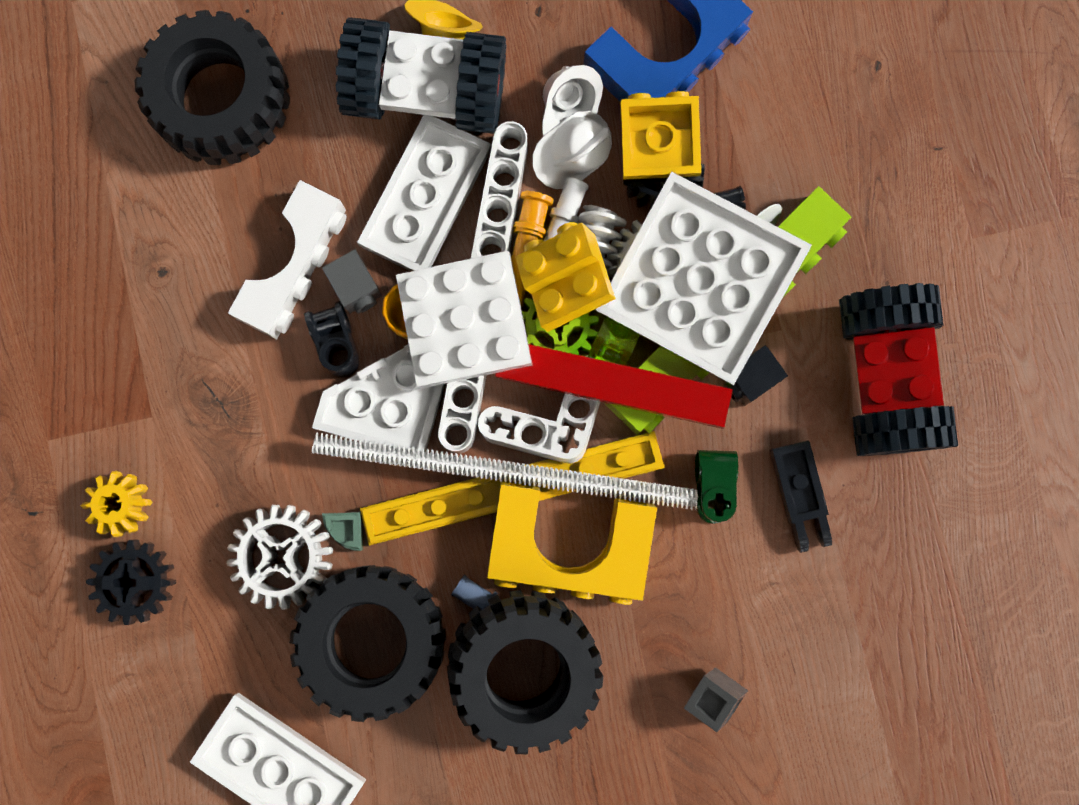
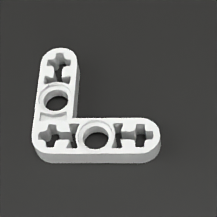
[478,355,601,464]

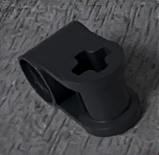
[304,301,360,378]

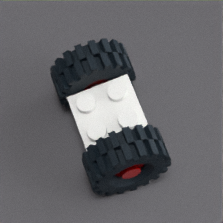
[336,17,506,134]

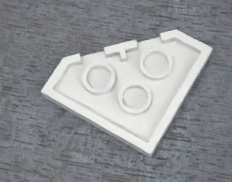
[312,344,445,452]

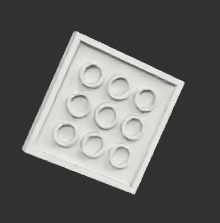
[596,171,812,385]

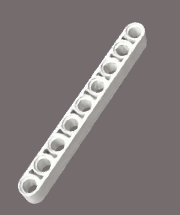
[438,121,528,453]

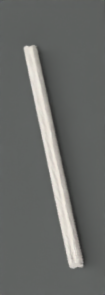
[312,432,698,510]

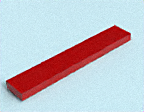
[495,344,733,429]

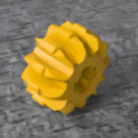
[80,471,153,537]

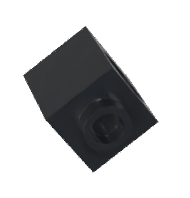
[723,345,788,406]

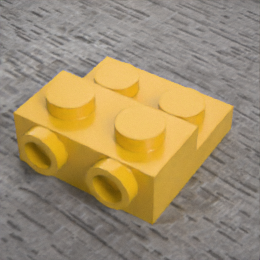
[620,91,701,180]
[515,222,616,332]

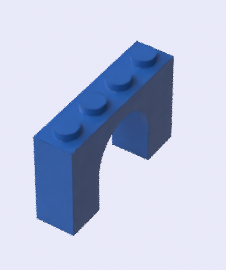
[583,0,753,102]

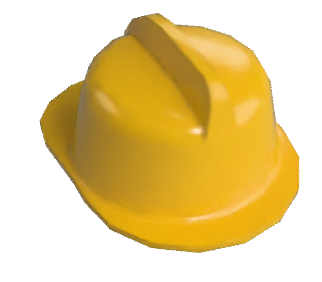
[404,0,483,40]

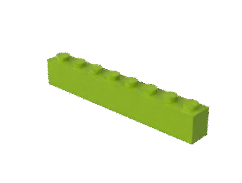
[605,186,851,435]

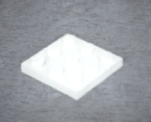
[396,250,532,389]

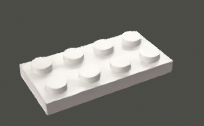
[357,115,492,271]
[190,693,367,805]

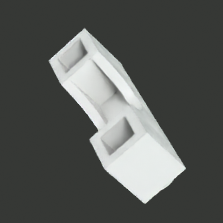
[228,180,347,340]

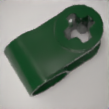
[695,450,739,524]

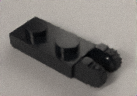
[769,440,832,553]

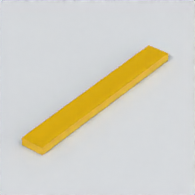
[360,431,665,546]

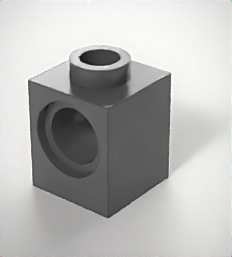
[322,249,382,314]
[684,667,748,732]

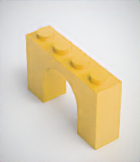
[487,481,657,605]

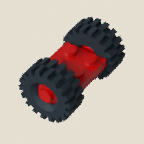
[839,283,958,456]

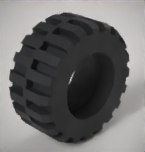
[134,10,290,165]
[289,565,446,722]
[447,590,603,755]

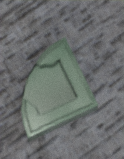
[322,512,363,551]

